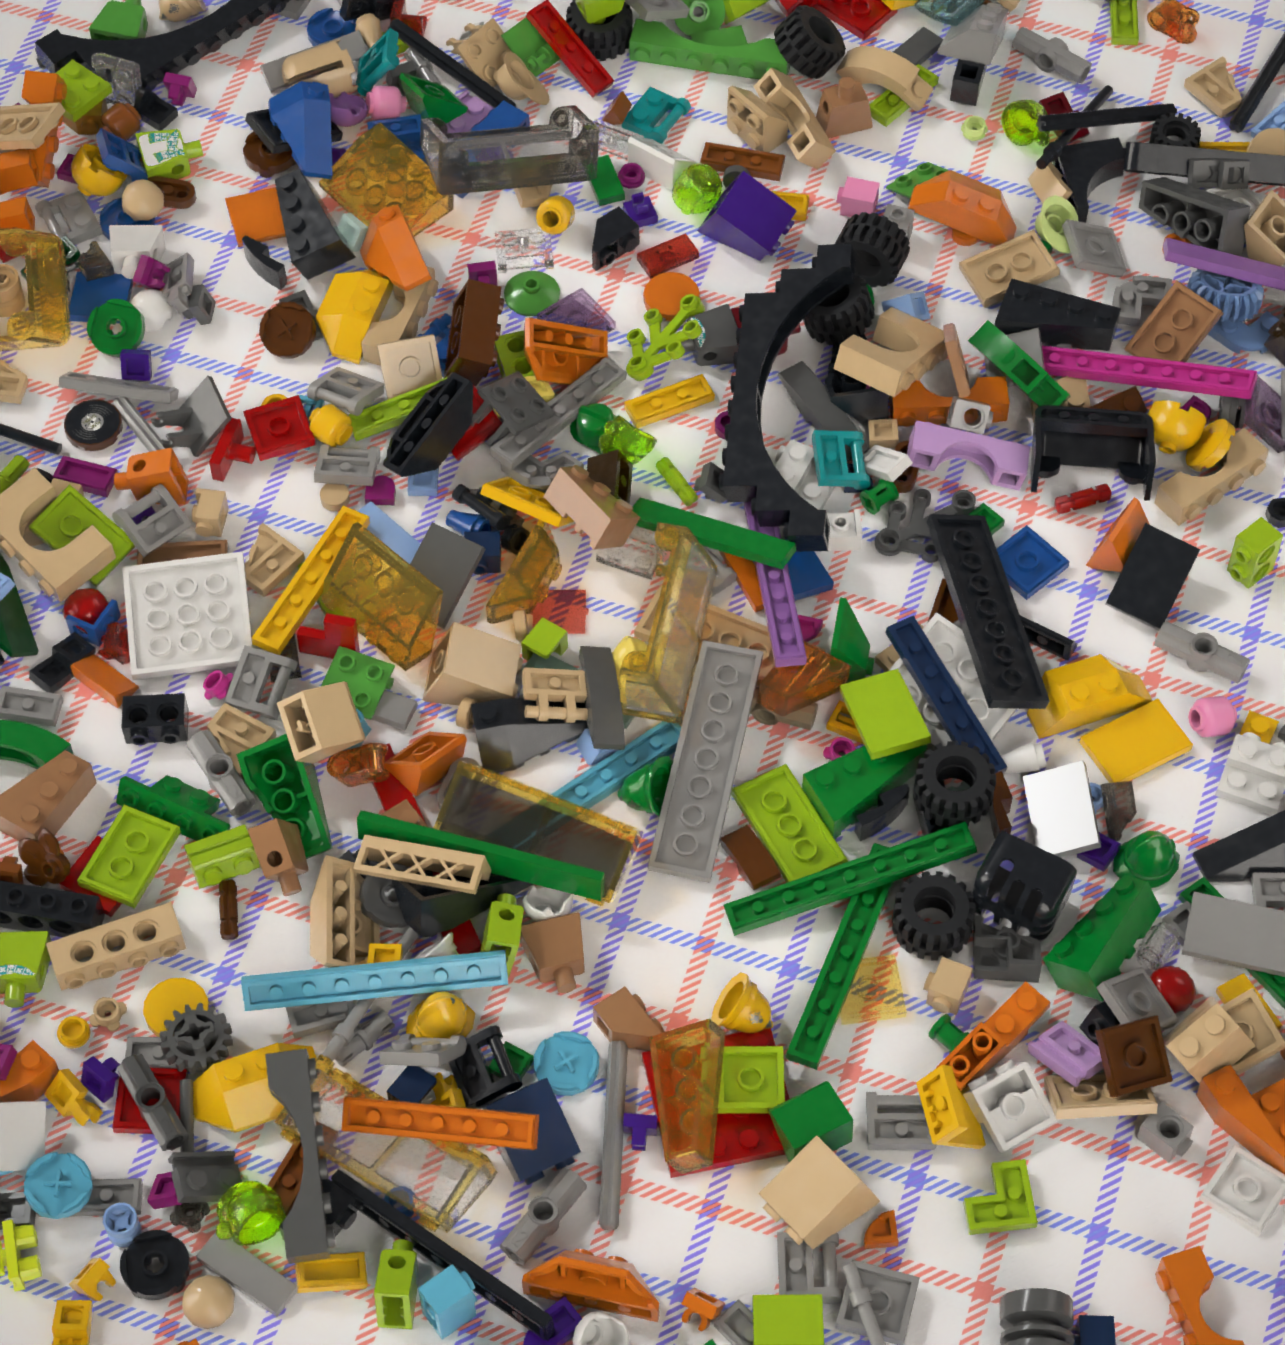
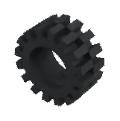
[1149,113,1201,148]

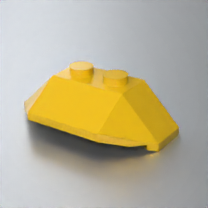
[316,269,394,364]
[1027,654,1153,739]
[193,1043,323,1133]

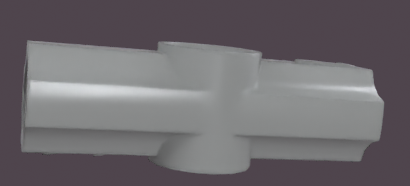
[1012,27,1092,84]
[1154,621,1250,684]
[186,730,256,816]
[500,1167,587,1266]

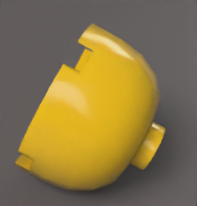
[71,143,128,197]
[1148,400,1207,454]

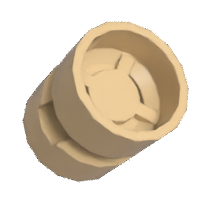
[0,264,26,317]

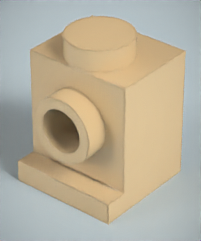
[192,488,229,537]

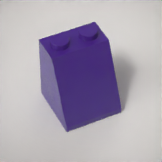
[697,171,797,261]

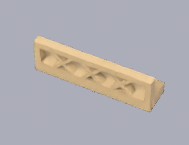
[353,835,492,894]

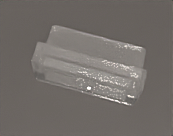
[583,118,644,160]

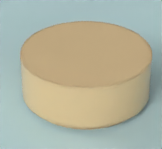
[320,483,350,511]
[513,609,529,641]
[456,697,479,729]

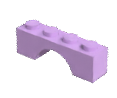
[907,420,1030,491]

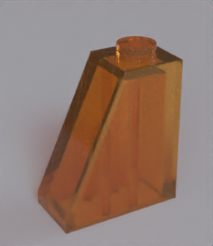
[756,641,851,717]

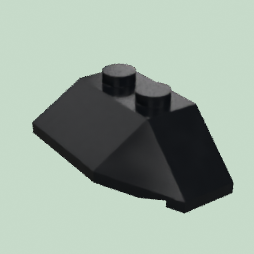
[383,372,473,477]

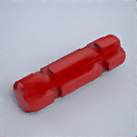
[1054,484,1112,514]

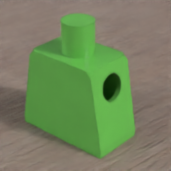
[89,0,148,40]

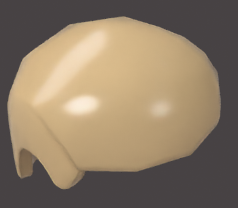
[122,179,164,221]
[182,1275,235,1329]

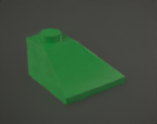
[828,597,875,684]

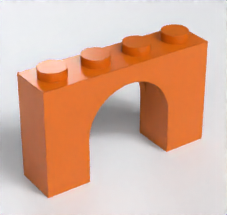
[0,149,39,243]

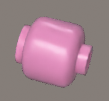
[365,85,406,121]
[1188,696,1237,738]

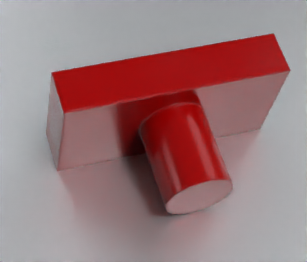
[209,417,256,482]

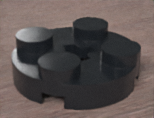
[120,1230,191,1300]

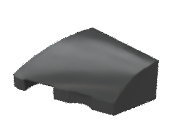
[973,915,1042,983]

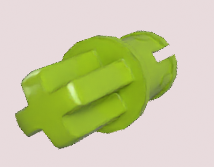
[0,455,30,494]

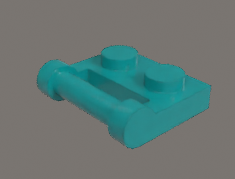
[356,28,400,96]
[622,87,691,144]
[812,430,871,490]

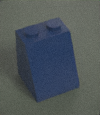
[479,1078,581,1185]

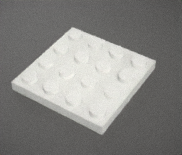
[122,551,253,680]
[889,612,1017,751]

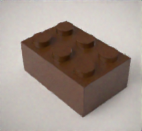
[443,279,504,386]

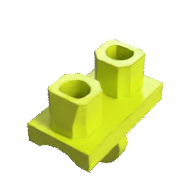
[0,1220,42,1292]

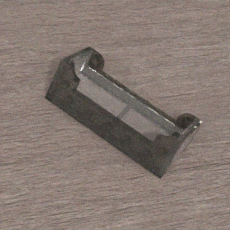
[420,105,599,196]

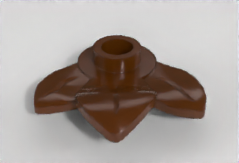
[18,828,71,886]

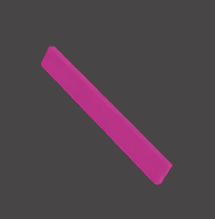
[1042,345,1258,399]

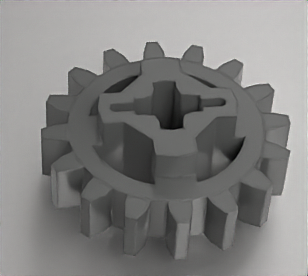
[160,1003,233,1075]

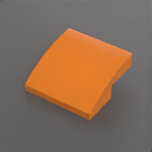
[225,187,286,247]

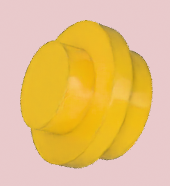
[57,1016,91,1049]

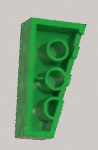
[802,745,928,839]
[1043,875,1162,1002]

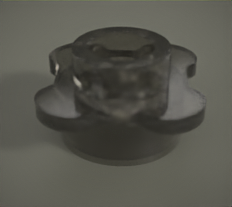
[170,1202,210,1233]

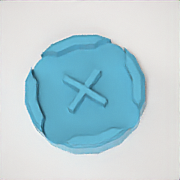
[534,1031,599,1096]
[24,1152,93,1219]

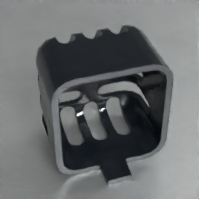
[972,830,1077,941]

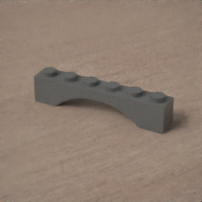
[265,1049,336,1264]

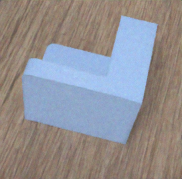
[881,291,931,321]

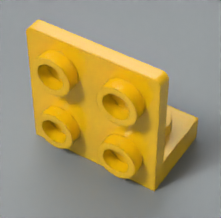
[916,1065,986,1149]

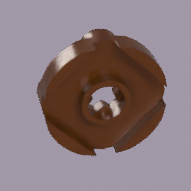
[243,131,296,178]

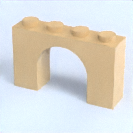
[834,307,948,397]
[0,467,116,603]

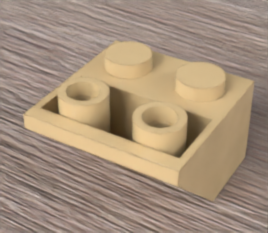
[727,86,788,152]
[277,681,366,764]

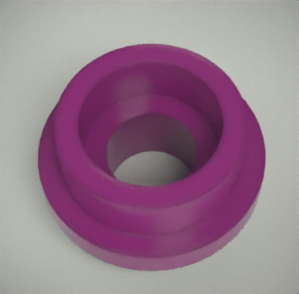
[618,163,645,189]

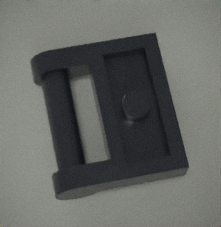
[452,484,525,530]
[448,1025,523,1108]

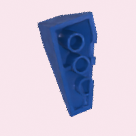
[268,81,333,179]

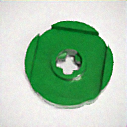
[87,299,145,357]

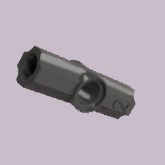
[116,1054,189,1151]

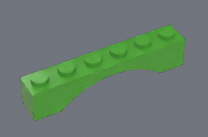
[629,18,791,80]

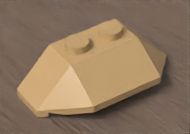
[310,855,380,967]

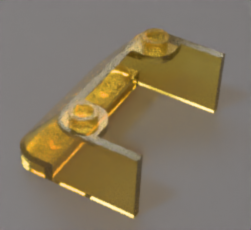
[0,227,71,352]

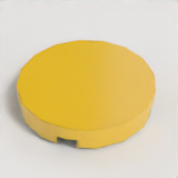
[1185,419,1236,472]
[143,978,209,1037]

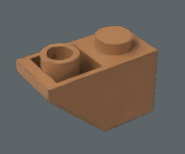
[593,986,665,1051]

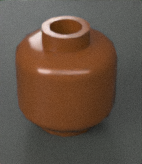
[101,102,141,141]

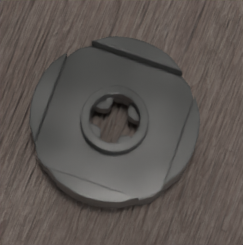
[360,863,409,928]

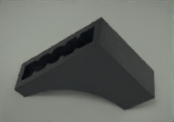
[1053,137,1125,223]

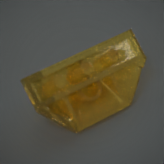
[486,519,562,624]

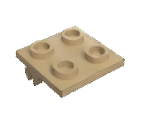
[446,18,511,87]

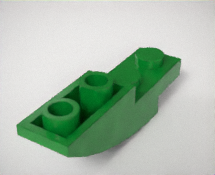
[968,320,1071,407]

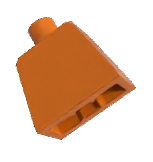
[114,448,189,505]

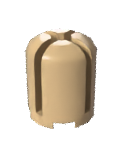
[282,39,358,98]

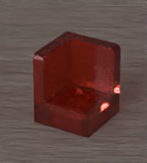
[390,0,427,37]

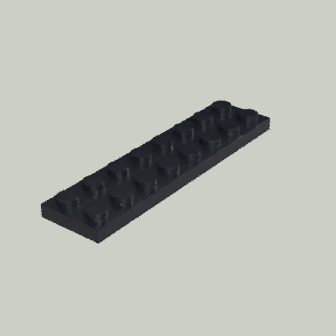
[926,514,1050,709]

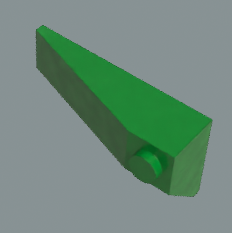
[236,734,333,859]

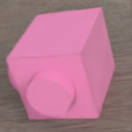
[836,176,880,217]

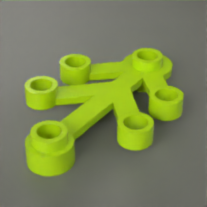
[626,294,705,381]

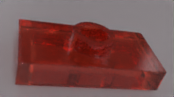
[637,233,699,279]

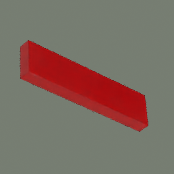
[526,0,615,98]

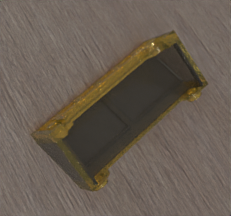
[433,761,644,907]

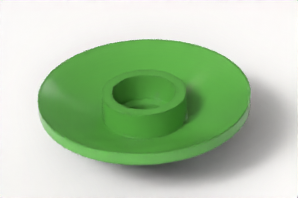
[674,0,725,37]
[504,271,560,316]

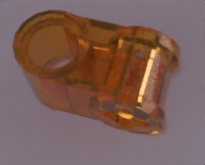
[1147,0,1200,44]
[326,743,389,787]

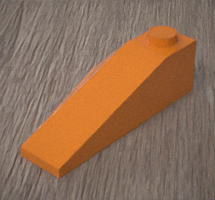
[360,204,432,292]

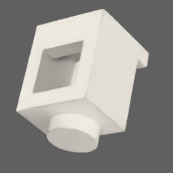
[825,509,863,552]

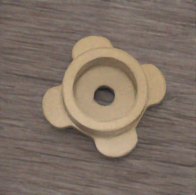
[89,997,127,1032]

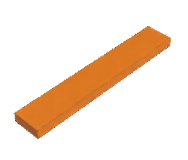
[341,1096,539,1150]

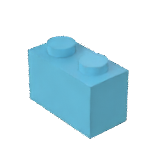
[418,1264,477,1340]

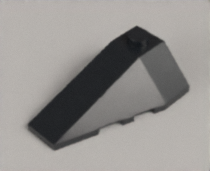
[1192,810,1285,882]

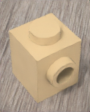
[923,957,973,1015]

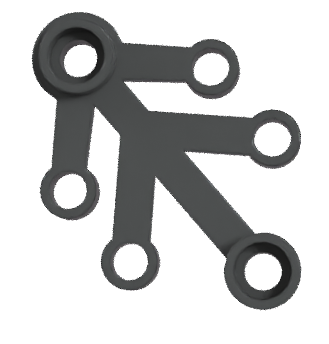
[874,489,976,563]

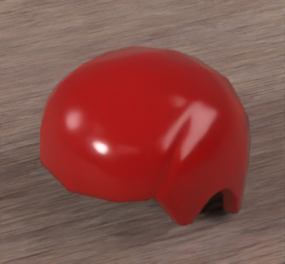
[62,588,109,634]
[1150,966,1196,1014]

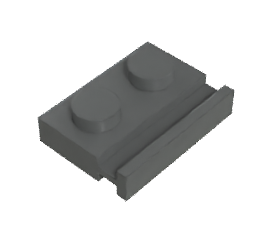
[168,1151,245,1203]

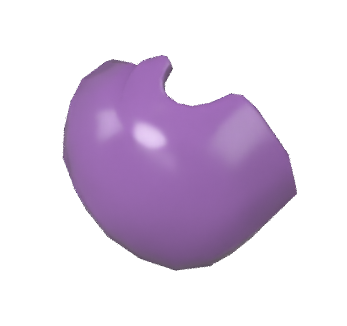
[329,91,368,127]

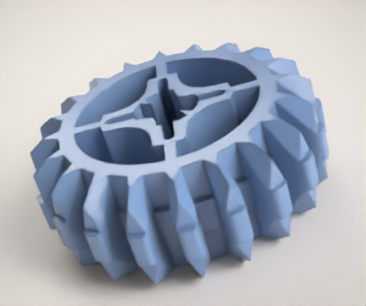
[1187,269,1264,322]

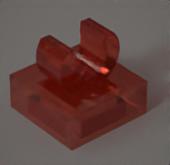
[98,622,130,665]

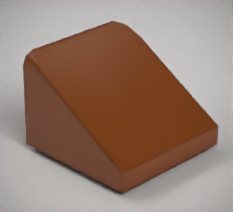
[599,91,632,127]

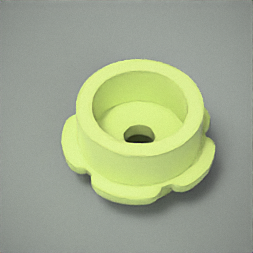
[961,116,988,141]

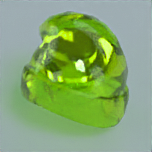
[1001,99,1050,147]
[672,163,723,215]
[598,415,658,465]
[216,1181,286,1246]

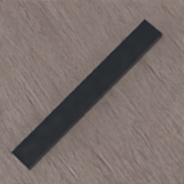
[331,1169,555,1341]

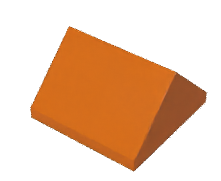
[1086,497,1150,572]
[384,732,467,797]

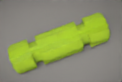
[656,457,698,506]

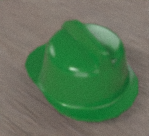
[570,403,636,455]

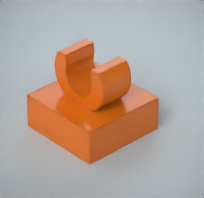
[681,1288,725,1332]

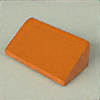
[71,654,139,708]

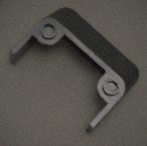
[1030,405,1156,501]

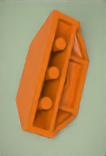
[908,170,1017,246]
[524,318,608,386]
[522,1249,660,1322]

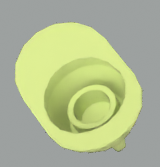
[1035,195,1078,254]

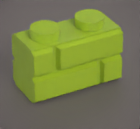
[184,824,260,889]

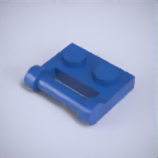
[95,128,148,182]

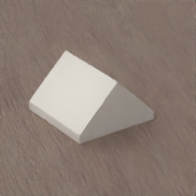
[628,136,697,191]

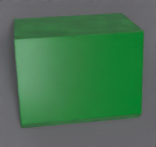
[399,72,468,130]
[768,1081,853,1162]

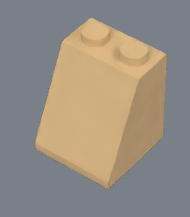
[422,622,523,706]
[1163,996,1255,1084]
[758,1135,880,1249]

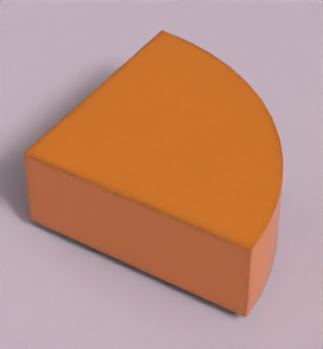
[864,1210,899,1249]

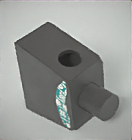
[681,304,739,366]

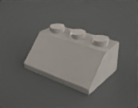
[937,3,1009,65]

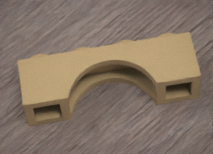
[753,67,836,170]
[361,266,439,366]
[1154,428,1269,526]

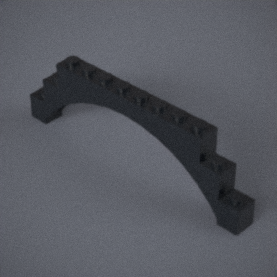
[35,0,299,94]
[719,244,856,552]

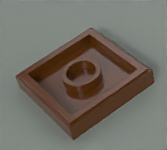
[1095,1015,1173,1097]

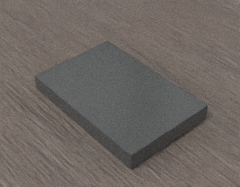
[391,522,486,629]

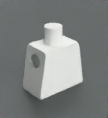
[109,225,166,279]

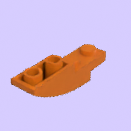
[936,981,1051,1091]

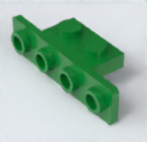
[116,775,231,841]

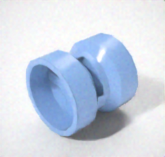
[103,1202,142,1247]

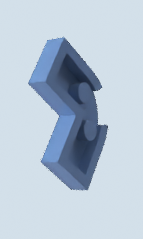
[1208,311,1280,354]

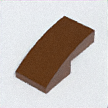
[990,771,1013,839]
[720,825,781,890]

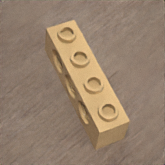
[46,902,186,991]

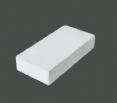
[863,444,913,482]

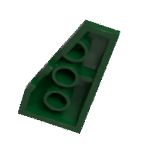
[0,553,39,658]

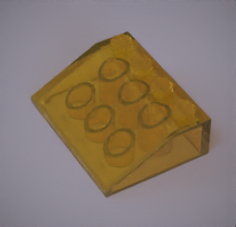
[318,122,454,237]
[321,522,443,671]

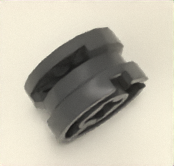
[1218,396,1247,429]

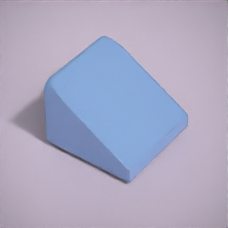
[576,728,618,766]

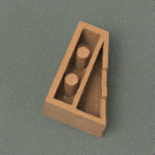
[543,465,640,550]
[0,750,97,841]

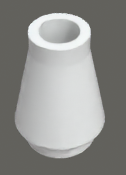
[1001,742,1047,774]

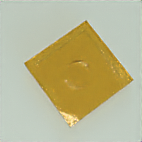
[840,954,907,1025]

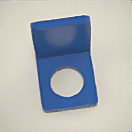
[65,599,121,647]

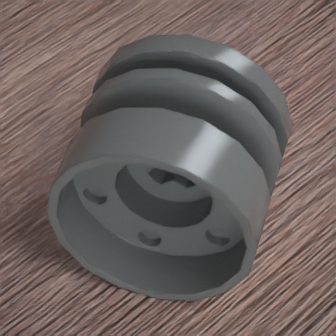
[999,1288,1074,1345]

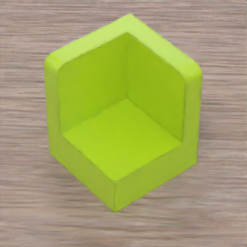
[521,617,568,661]

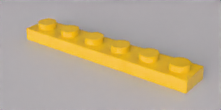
[251,505,370,655]

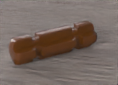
[219,879,239,940]

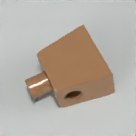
[816,77,873,138]
[248,818,309,896]
[520,912,585,993]

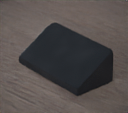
[1020,615,1078,661]

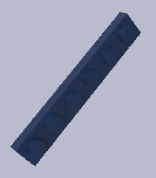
[885,615,1007,775]

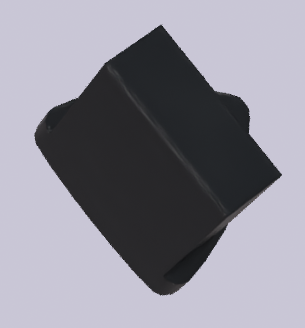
[134,87,178,131]

